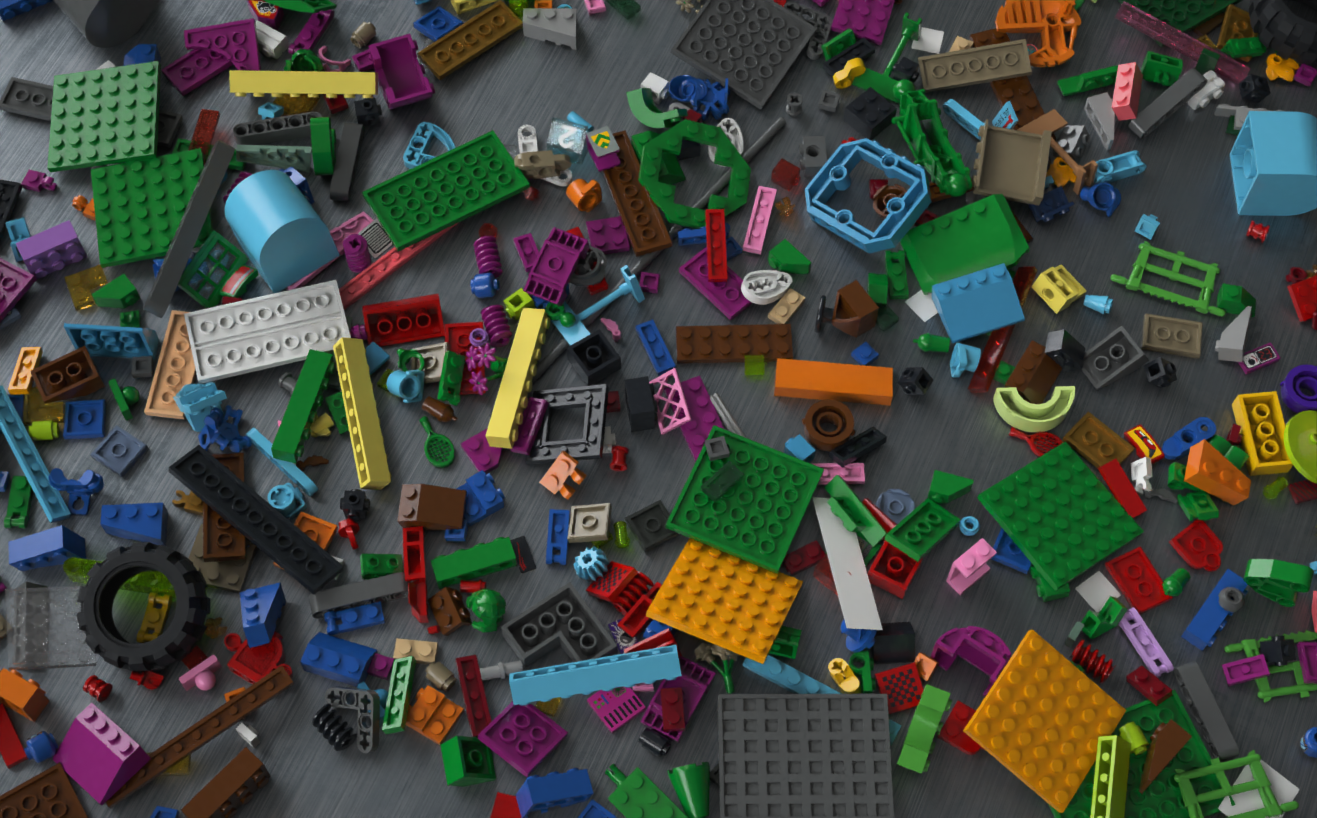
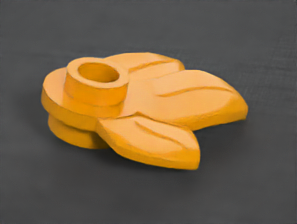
[1266,53,1300,82]
[1046,156,1077,188]

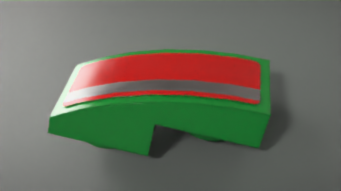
[219,265,258,298]

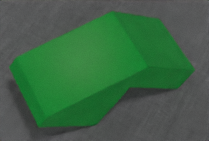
[867,273,888,306]
[1081,596,1128,639]

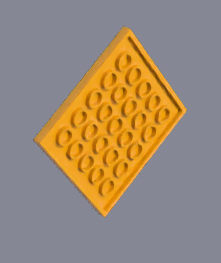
[646,538,803,664]
[963,629,1126,813]

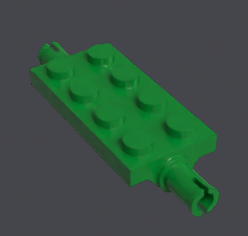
[605,764,689,818]

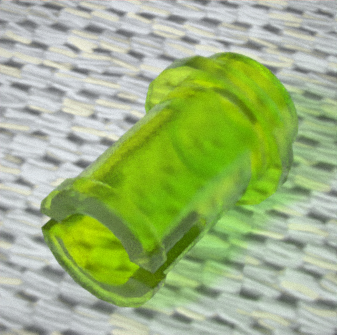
[1263,476,1288,500]
[613,521,630,548]

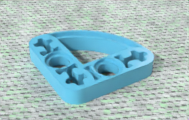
[403,122,455,169]

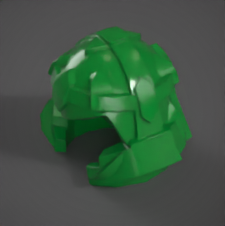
[284,49,323,72]
[466,589,506,633]

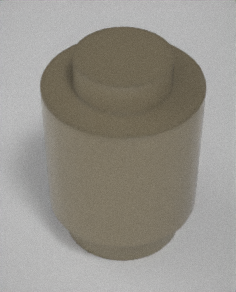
[350,22,376,48]
[425,661,457,692]

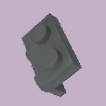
[1052,125,1090,164]

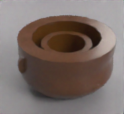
[802,399,856,452]

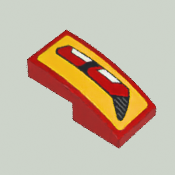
[1124,424,1165,464]

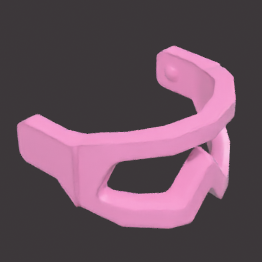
[318,45,351,72]

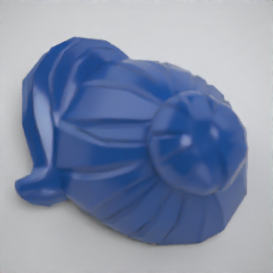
[669,75,708,107]
[1080,182,1121,217]

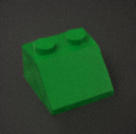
[440,736,496,787]

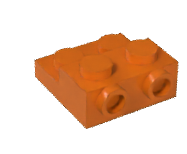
[406,685,464,745]

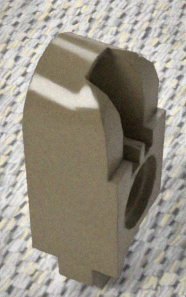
[514,150,571,179]

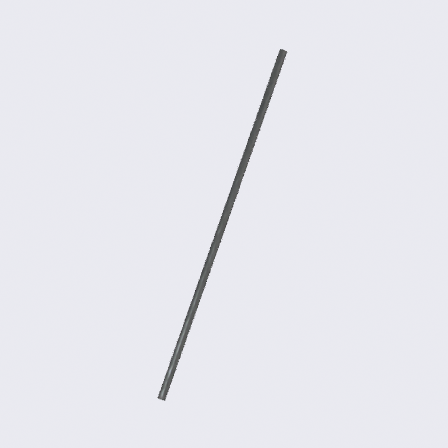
[489,117,786,418]

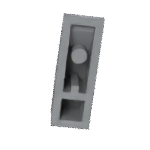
[1084,92,1115,151]
[1215,306,1252,362]

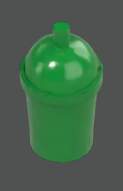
[913,333,950,353]
[1163,568,1191,596]

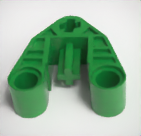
[310,117,336,176]
[1243,559,1314,607]

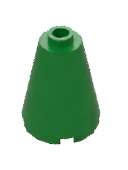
[667,762,710,818]

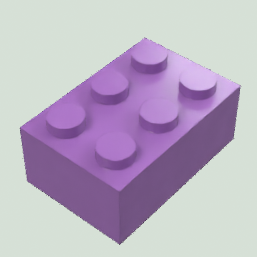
[15,220,87,279]

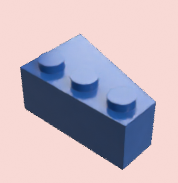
[100,502,168,546]
[8,525,86,571]
[240,582,286,648]
[515,768,593,818]

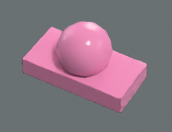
[179,655,222,691]

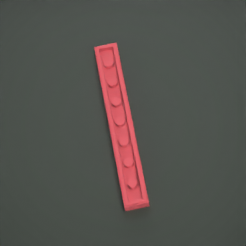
[339,222,459,310]

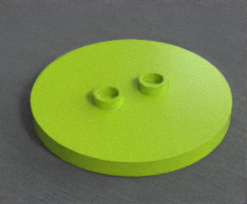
[1284,410,1317,484]

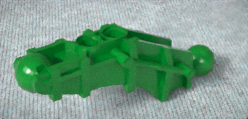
[891,79,972,197]

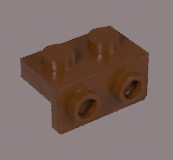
[428,587,472,636]

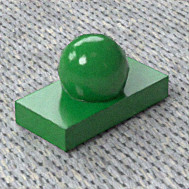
[108,378,140,421]

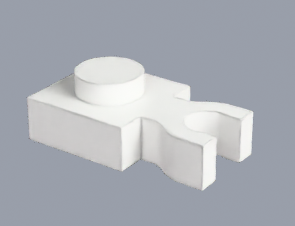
[1131,457,1153,495]

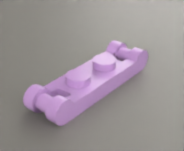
[1118,607,1174,678]

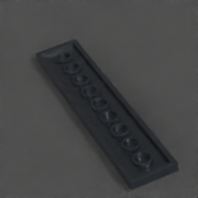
[169,445,344,595]

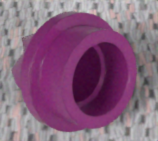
[350,324,367,342]

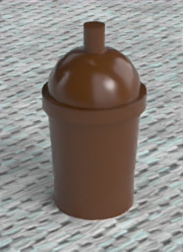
[421,396,458,422]

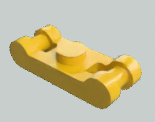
[137,592,172,643]

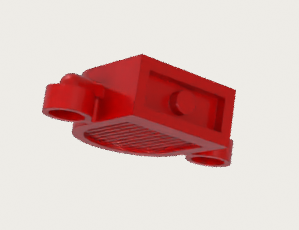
[224,631,293,685]

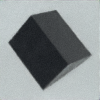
[871,622,915,664]

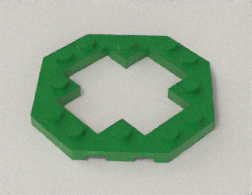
[638,119,751,229]

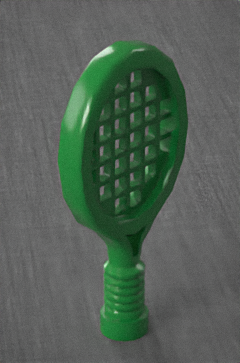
[419,416,455,468]

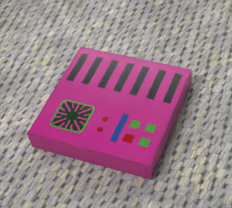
[587,686,646,734]

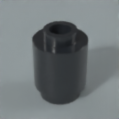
[638,728,671,757]

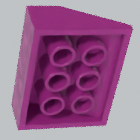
[53,703,151,806]

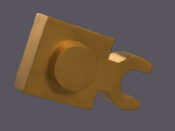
[172,490,203,516]

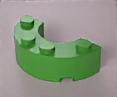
[897,684,952,774]

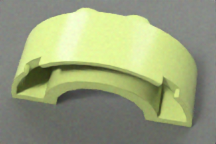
[993,386,1075,433]

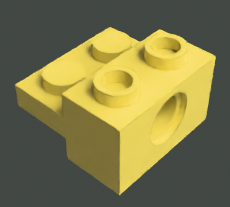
[1031,264,1087,314]

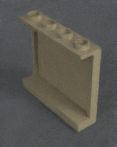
[972,119,1052,206]

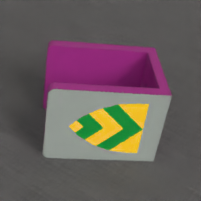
[586,126,621,172]

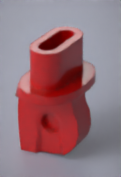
[338,518,360,550]
[129,671,164,689]

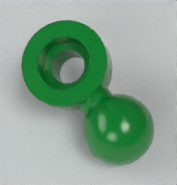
[545,302,576,328]

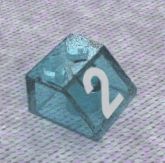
[547,117,588,165]

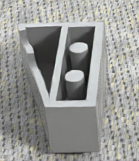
[523,8,577,50]

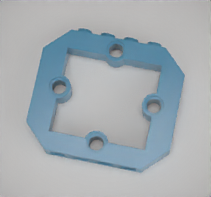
[805,138,932,253]

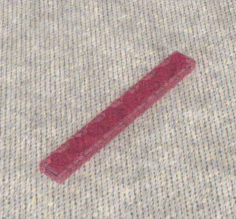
[1114,1,1251,84]

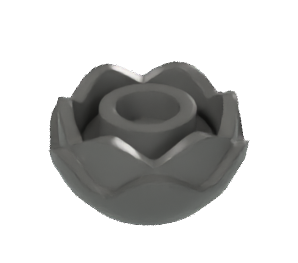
[1218,587,1245,612]

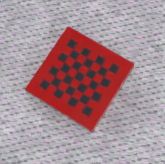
[586,561,638,602]
[874,662,924,715]

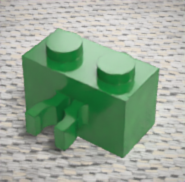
[1141,51,1183,86]

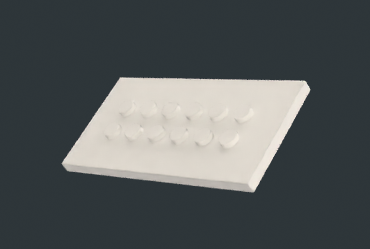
[184,280,351,384]

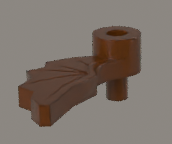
[296,455,329,472]

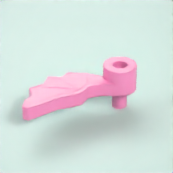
[601,318,621,342]

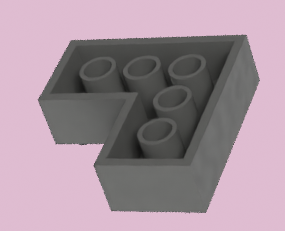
[501,582,618,667]

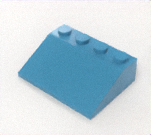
[932,263,1025,344]
[64,323,159,360]

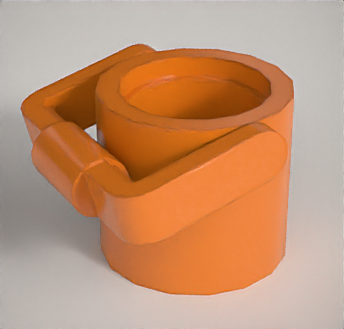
[566,179,602,212]

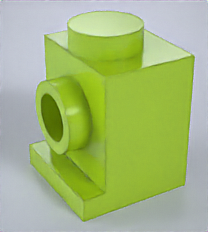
[503,288,536,321]

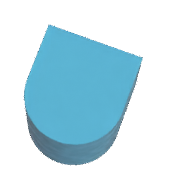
[1230,111,1317,216]
[225,170,340,293]

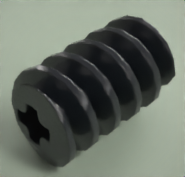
[312,703,357,751]

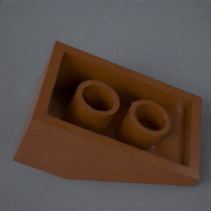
[30,346,106,404]
[397,484,467,530]
[1139,719,1192,794]

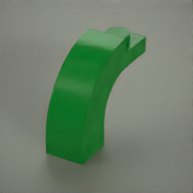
[626,88,688,128]

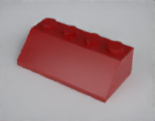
[362,294,445,347]

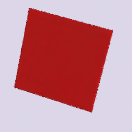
[490,792,521,818]

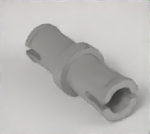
[479,660,523,682]

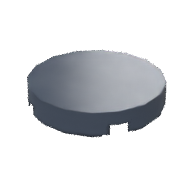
[875,489,915,524]

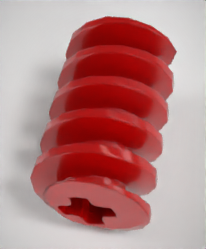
[611,571,654,616]
[1069,639,1117,684]

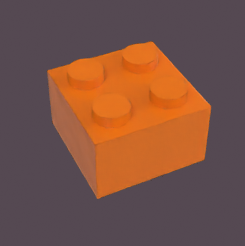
[0,668,49,722]

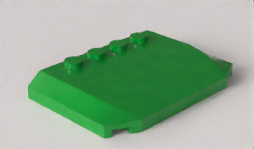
[900,194,1030,295]

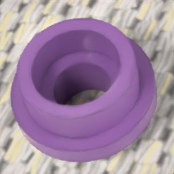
[469,328,489,347]

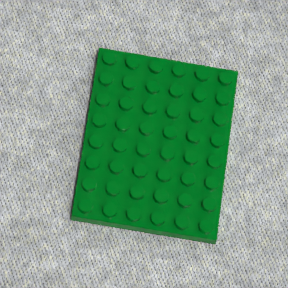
[1048,689,1236,818]

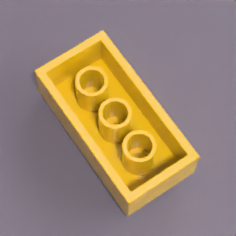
[1232,391,1293,476]

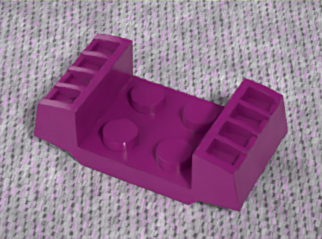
[523,227,589,306]
[640,656,716,743]

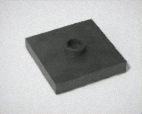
[625,500,680,553]

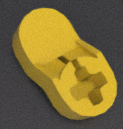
[833,58,866,89]
[828,658,862,694]

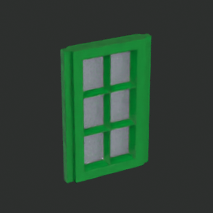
[178,230,249,309]

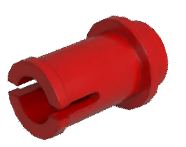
[460,579,486,593]

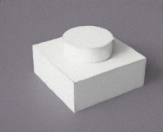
[236,723,260,748]

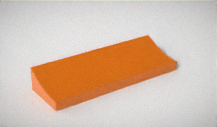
[774,358,893,406]

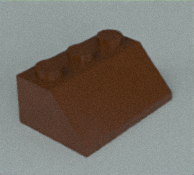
[1004,340,1063,404]

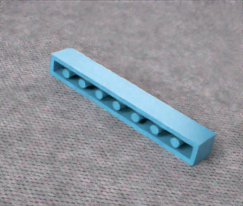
[509,645,682,706]

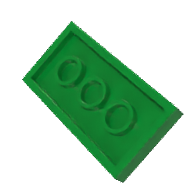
[884,498,961,562]

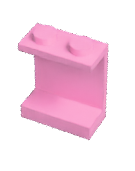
[946,538,997,596]

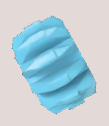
[573,546,609,582]

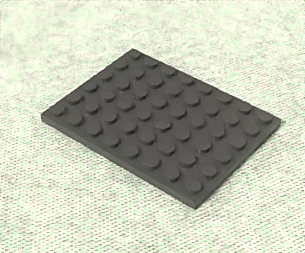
[717,694,894,818]

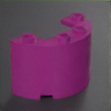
[368,33,435,110]
[930,626,1012,696]

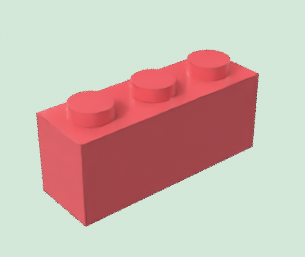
[1112,62,1143,121]

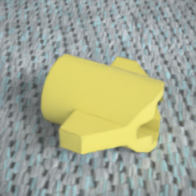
[310,412,334,437]

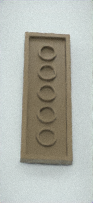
[918,39,1032,93]

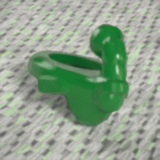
[397,348,425,375]

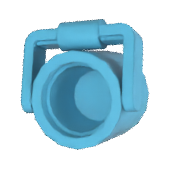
[950,343,981,378]
[387,370,425,403]
[268,483,307,520]

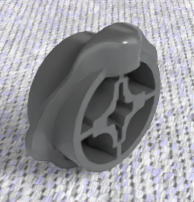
[568,245,607,286]

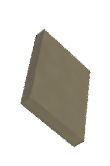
[1141,313,1203,359]

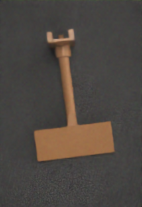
[1017,109,1098,195]

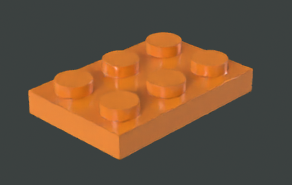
[273,511,338,570]

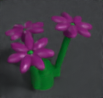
[465,343,508,396]

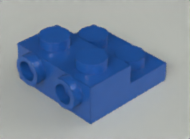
[456,470,505,526]

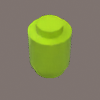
[28,420,59,441]
[1119,722,1149,755]

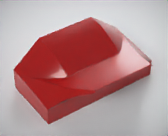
[408,579,429,623]

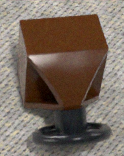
[814,280,879,338]

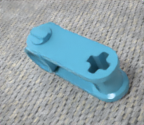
[1094,150,1147,183]

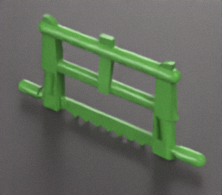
[1110,241,1226,317]
[1224,630,1317,703]
[1174,750,1299,818]

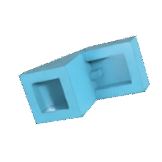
[5,217,31,262]

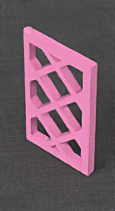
[649,368,691,435]

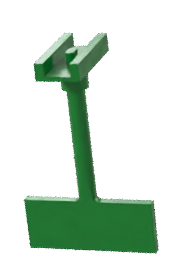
[852,12,922,105]

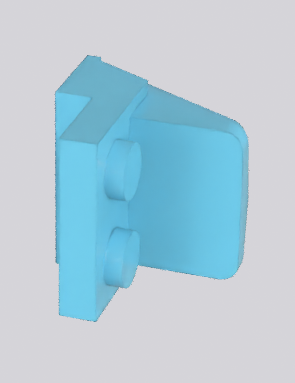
[173,382,227,432]

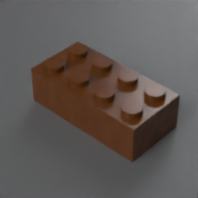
[181,747,271,818]

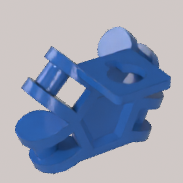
[693,78,730,121]
[198,405,252,453]
[48,468,104,515]

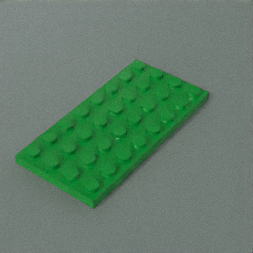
[362,130,530,252]

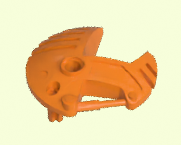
[995,0,1082,68]

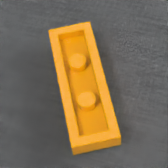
[8,347,43,395]

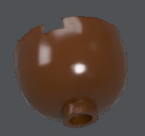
[873,184,907,220]

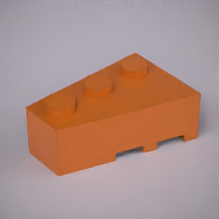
[1184,439,1251,506]

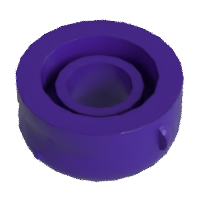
[1280,364,1317,414]

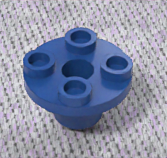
[840,620,877,653]

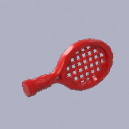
[1009,427,1063,457]

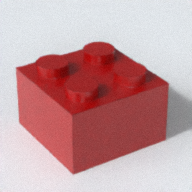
[868,540,923,599]

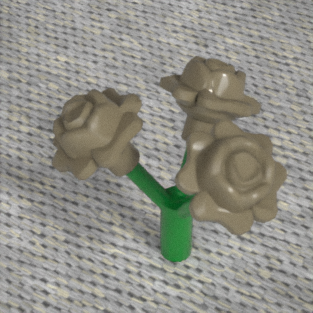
[694,643,739,694]

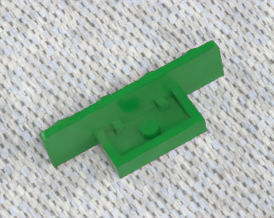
[1057,66,1118,97]
[824,475,887,547]

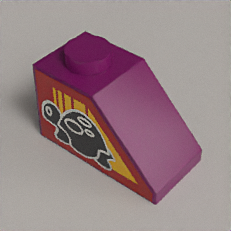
[247,0,284,31]

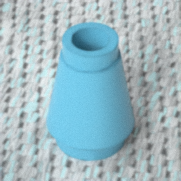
[1083,295,1113,314]

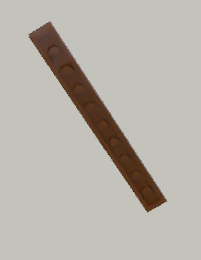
[106,665,294,808]

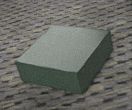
[1064,621,1084,648]

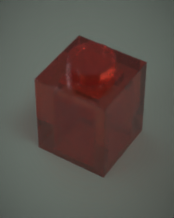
[771,158,801,191]

